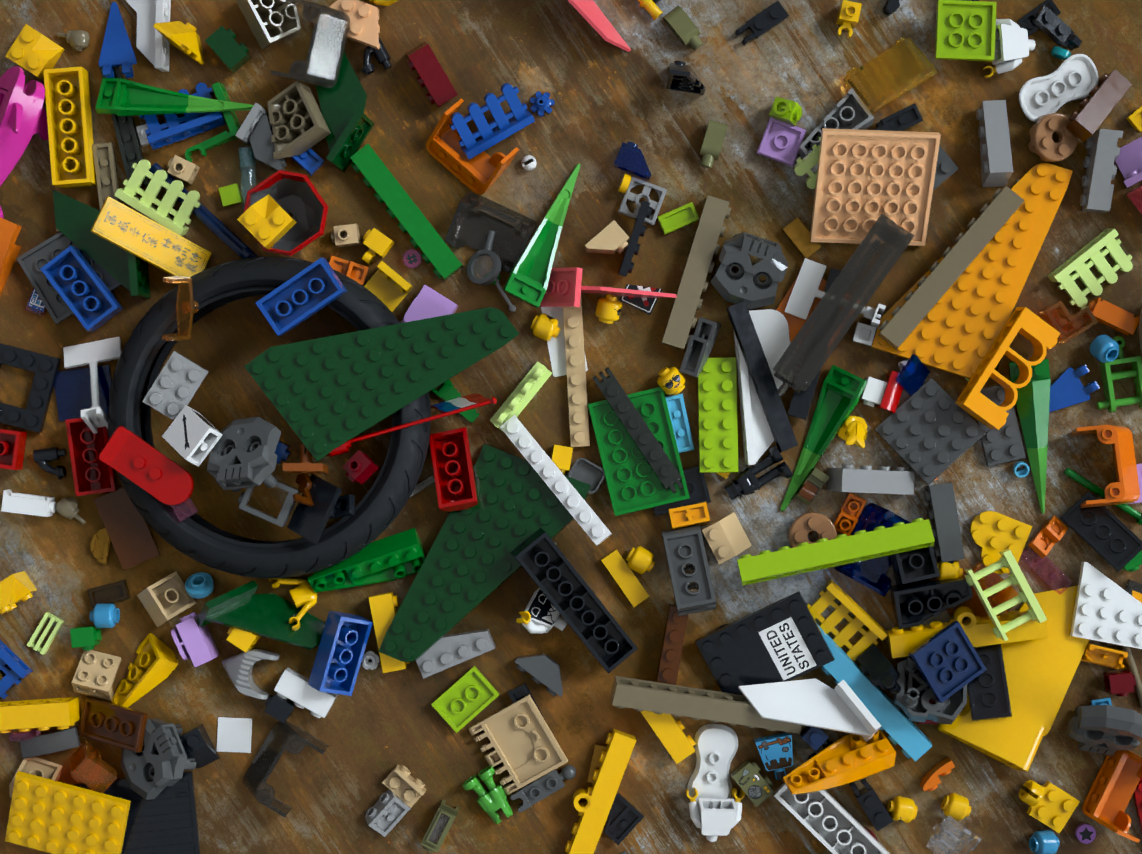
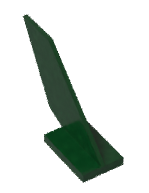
[311,32,374,172]
[53,190,151,299]
[197,580,326,650]

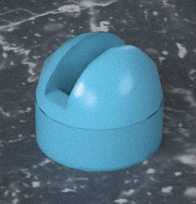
[1013,461,1030,478]

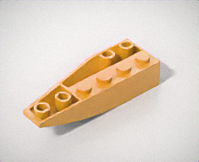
[783,729,896,795]

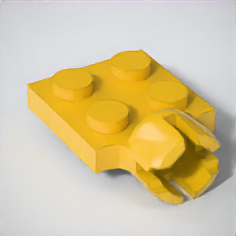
[1019,780,1080,834]

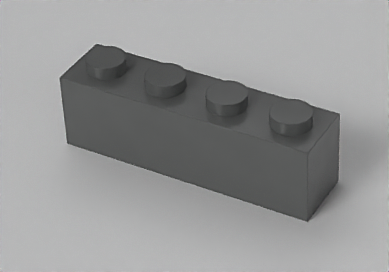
[924,482,965,562]

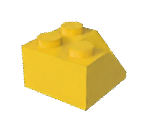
[5,24,65,81]
[237,194,297,250]
[0,571,37,615]

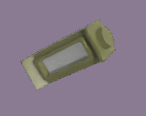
[421,799,460,853]

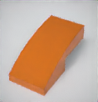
[329,255,369,285]
[1028,515,1068,558]

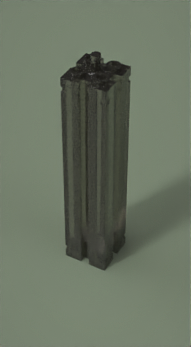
[772,214,914,396]

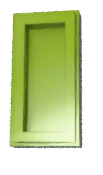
[657,202,700,235]

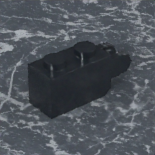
[856,644,901,694]
[849,778,893,831]

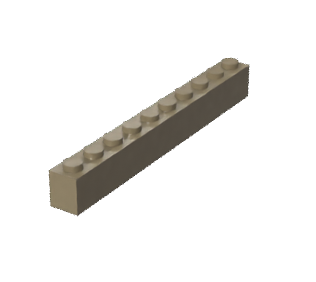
[879,186,1024,350]
[610,676,802,734]

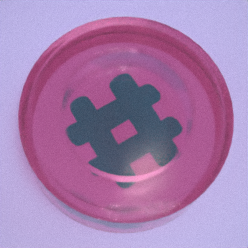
[402,249,422,269]

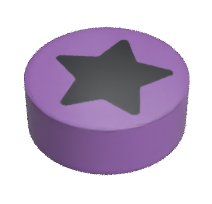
[1075,823,1096,844]

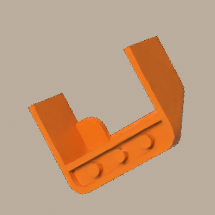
[426,98,519,195]
[1071,425,1140,508]
[1082,750,1142,843]

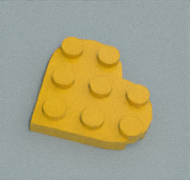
[969,511,1033,574]

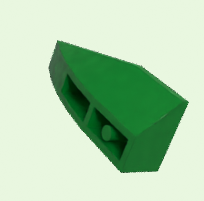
[308,528,426,593]

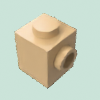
[167,155,200,185]
[331,224,361,247]

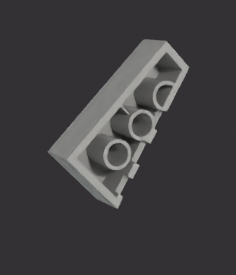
[798,88,874,158]
[976,100,1013,187]
[1080,129,1123,213]
[827,465,915,495]
[416,629,496,679]

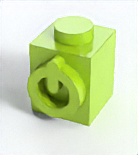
[769,97,802,126]

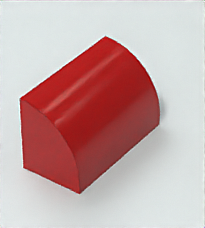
[876,371,907,413]

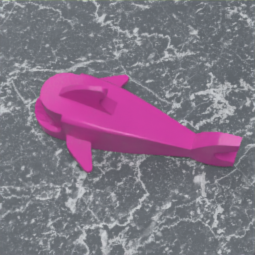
[0,66,49,219]

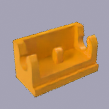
[668,502,710,530]
[1081,643,1128,669]

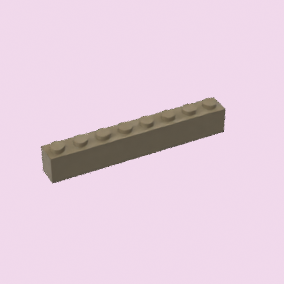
[661,195,732,350]

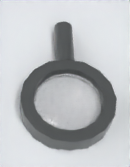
[467,230,501,286]

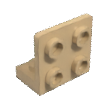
[71,650,122,701]

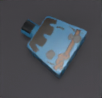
[754,732,793,780]

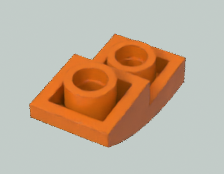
[834,492,867,536]
[919,757,955,792]

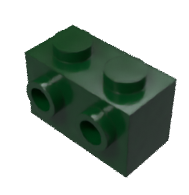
[205,26,251,73]

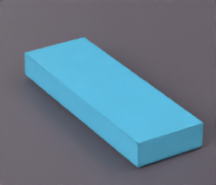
[665,393,694,453]

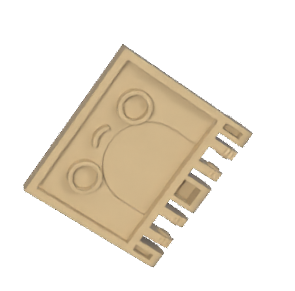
[468,694,568,795]

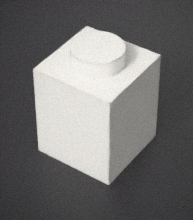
[859,377,887,407]

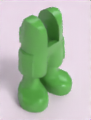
[462,766,513,824]

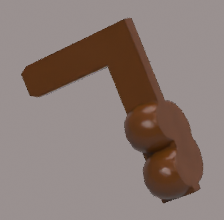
[293,473,314,507]

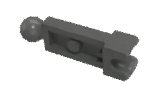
[510,765,576,813]

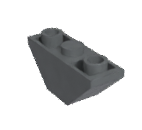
[250,114,287,171]
[515,653,563,697]

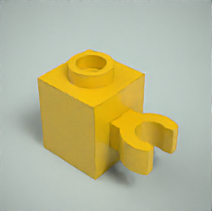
[836,0,862,38]
[362,228,394,264]

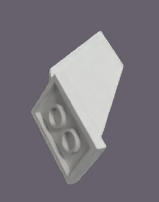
[738,678,881,742]

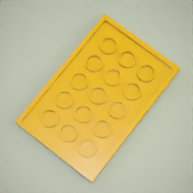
[5,771,131,854]

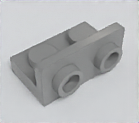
[365,789,411,837]

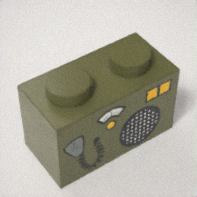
[730,759,774,807]

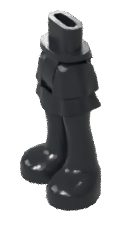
[724,445,793,500]

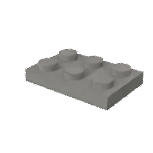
[142,351,209,420]

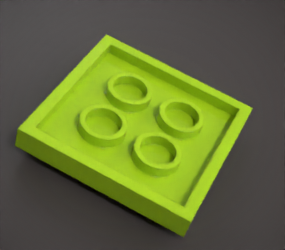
[935,0,997,62]

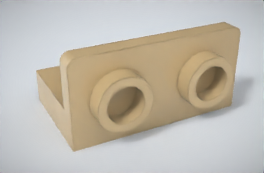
[382,765,427,808]

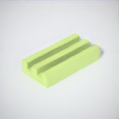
[27,612,64,655]

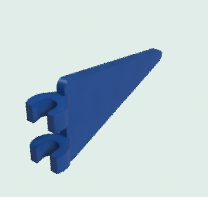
[98,2,137,78]
[1049,365,1100,412]

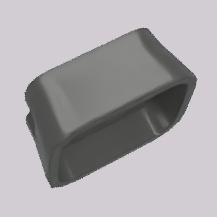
[568,458,605,494]

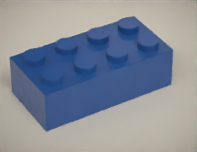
[40,246,124,332]
[256,258,347,336]
[308,610,373,696]

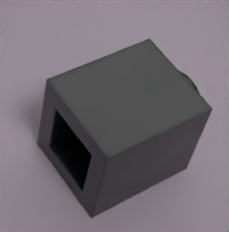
[264,692,296,724]

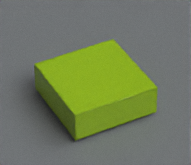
[218,183,243,207]

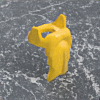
[838,416,867,448]

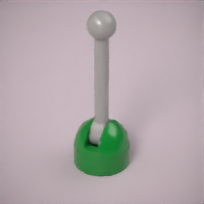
[484,273,516,312]

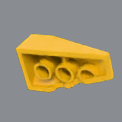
[153,21,205,66]
[111,633,178,708]

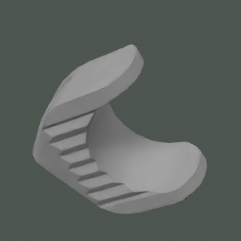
[222,649,280,699]

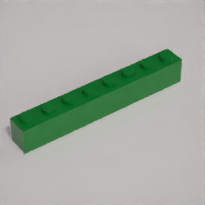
[350,144,464,281]

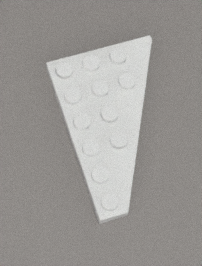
[1070,562,1142,649]

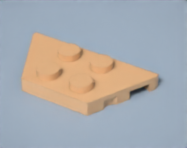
[312,0,380,50]

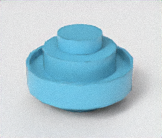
[185,572,214,599]

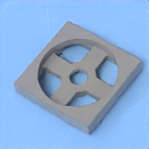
[235,102,268,145]
[618,176,667,226]

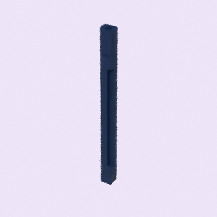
[149,163,259,259]

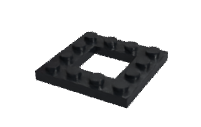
[0,343,61,433]

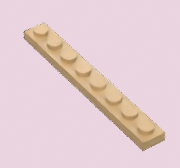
[563,296,590,447]

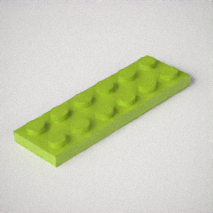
[698,357,738,473]

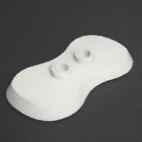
[1019,54,1099,122]
[687,723,738,802]

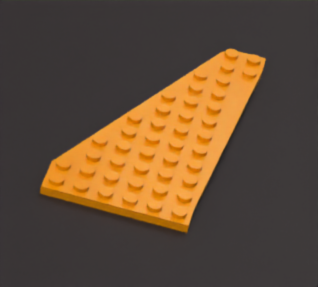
[871,163,1073,379]

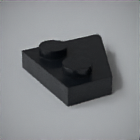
[604,791,644,845]

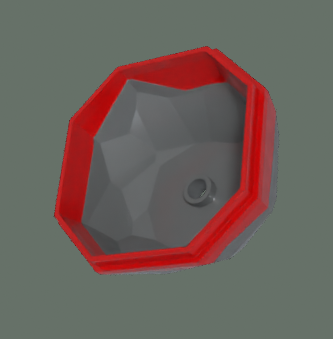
[243,170,329,256]

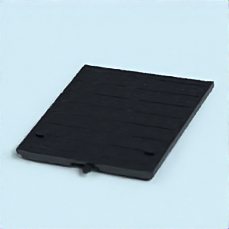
[73,771,200,854]

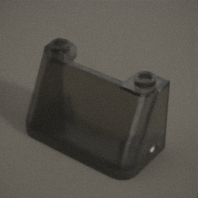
[444,192,537,273]

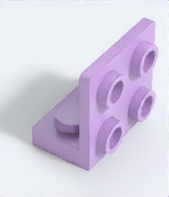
[1115,137,1142,188]

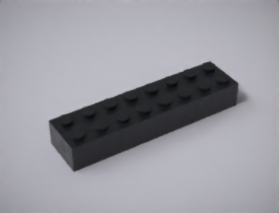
[510,528,638,674]

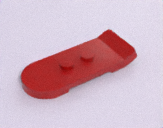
[99,426,194,505]

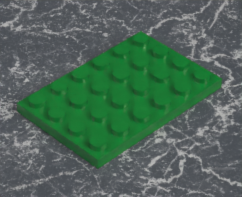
[588,387,690,516]

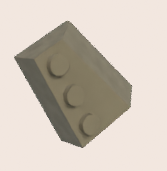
[236,0,301,50]
[267,81,331,160]

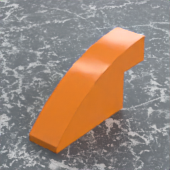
[0,217,22,295]

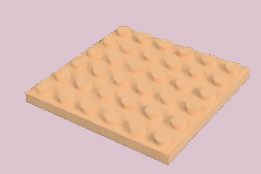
[810,128,941,246]

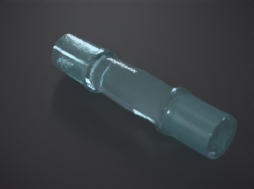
[238,147,257,212]

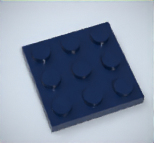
[910,621,987,703]

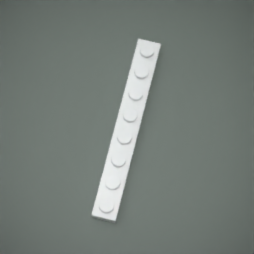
[500,415,612,546]

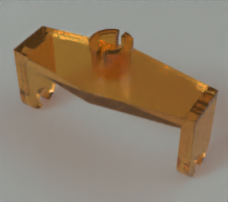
[162,276,199,341]

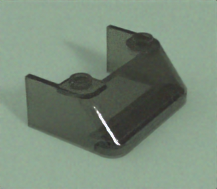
[271,0,350,88]
[243,721,329,818]

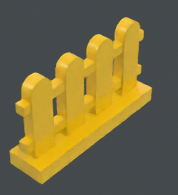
[807,579,888,661]

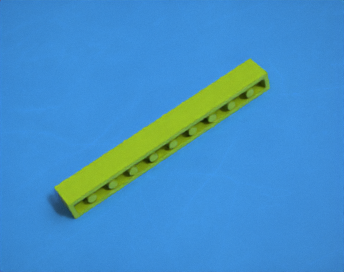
[737,518,935,586]

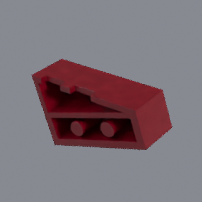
[406,42,458,107]

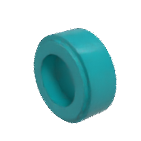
[1051,46,1071,60]

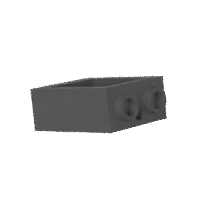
[238,480,300,527]

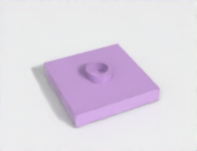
[756,117,806,167]

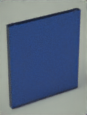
[54,365,112,422]

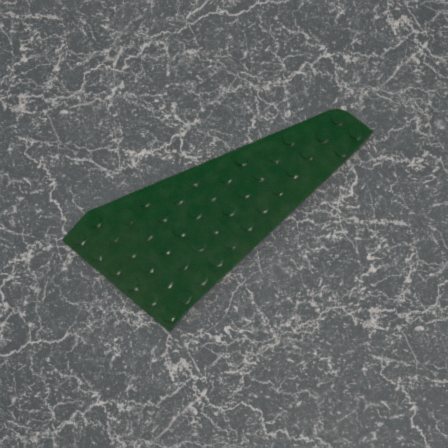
[244,307,519,462]
[378,444,591,662]

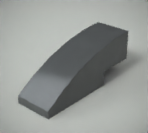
[679,317,722,377]
[19,726,81,758]

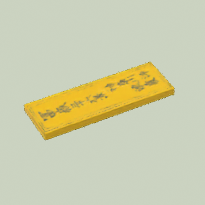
[90,196,211,281]

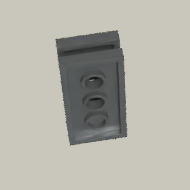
[661,525,716,616]

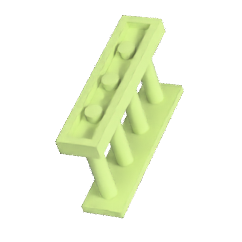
[964,549,1047,641]

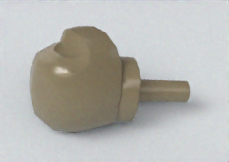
[57,30,90,51]
[56,497,86,525]

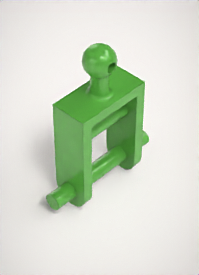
[1097,336,1142,413]

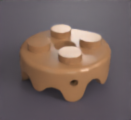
[1028,113,1078,162]
[787,512,837,548]

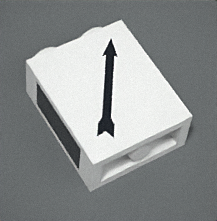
[162,405,222,467]

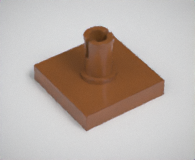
[282,444,329,474]

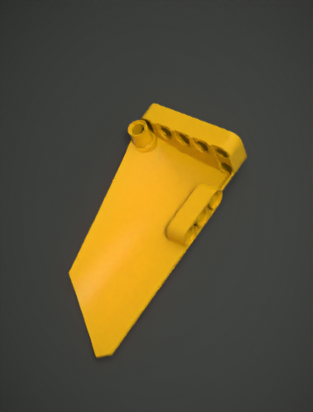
[937,585,1089,772]

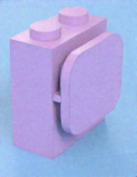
[401,285,458,323]
[171,612,220,667]

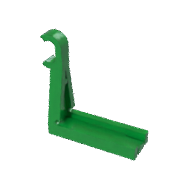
[185,82,241,162]

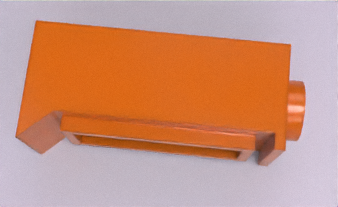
[1086,297,1140,336]

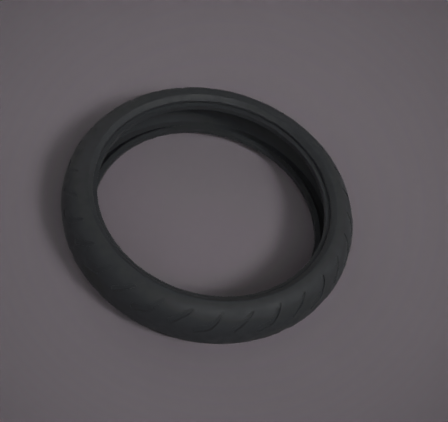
[108,257,431,578]

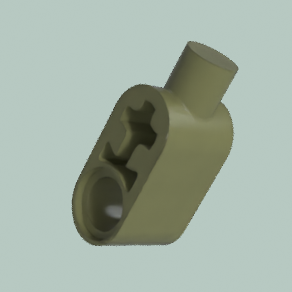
[663,5,703,51]
[699,120,728,168]

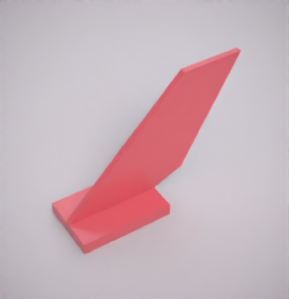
[568,0,631,52]
[539,267,677,307]

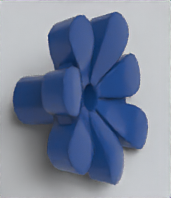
[530,91,555,117]

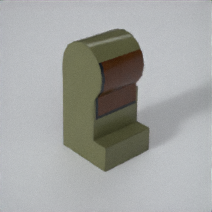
[795,467,830,505]

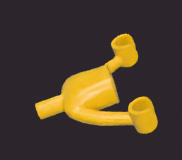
[269,578,318,631]

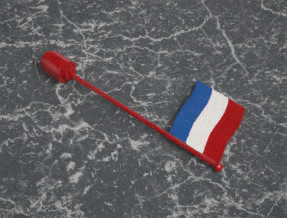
[327,393,497,457]

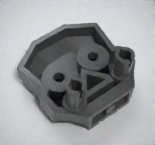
[710,232,788,309]
[207,417,281,492]
[893,653,967,724]
[1068,705,1142,756]
[120,719,196,800]

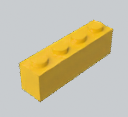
[368,592,410,673]
[640,710,696,764]

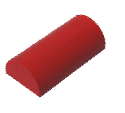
[65,418,115,496]
[429,427,478,511]

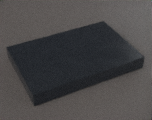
[653,466,711,516]
[287,474,342,543]

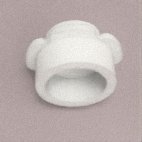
[362,651,380,670]

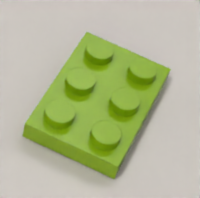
[431,665,500,733]

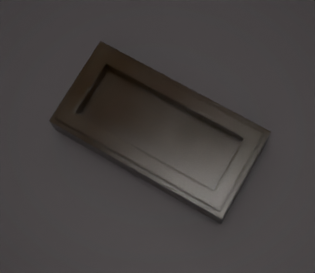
[87,579,131,608]

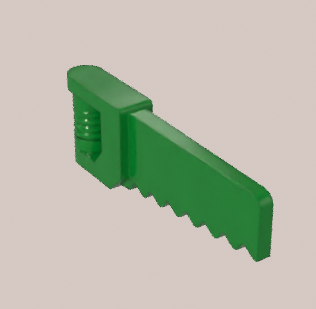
[432,380,480,423]

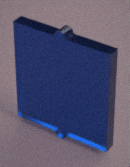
[896,354,930,396]

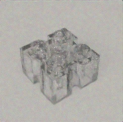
[926,815,982,854]

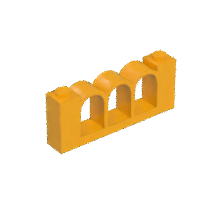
[955,307,1061,430]

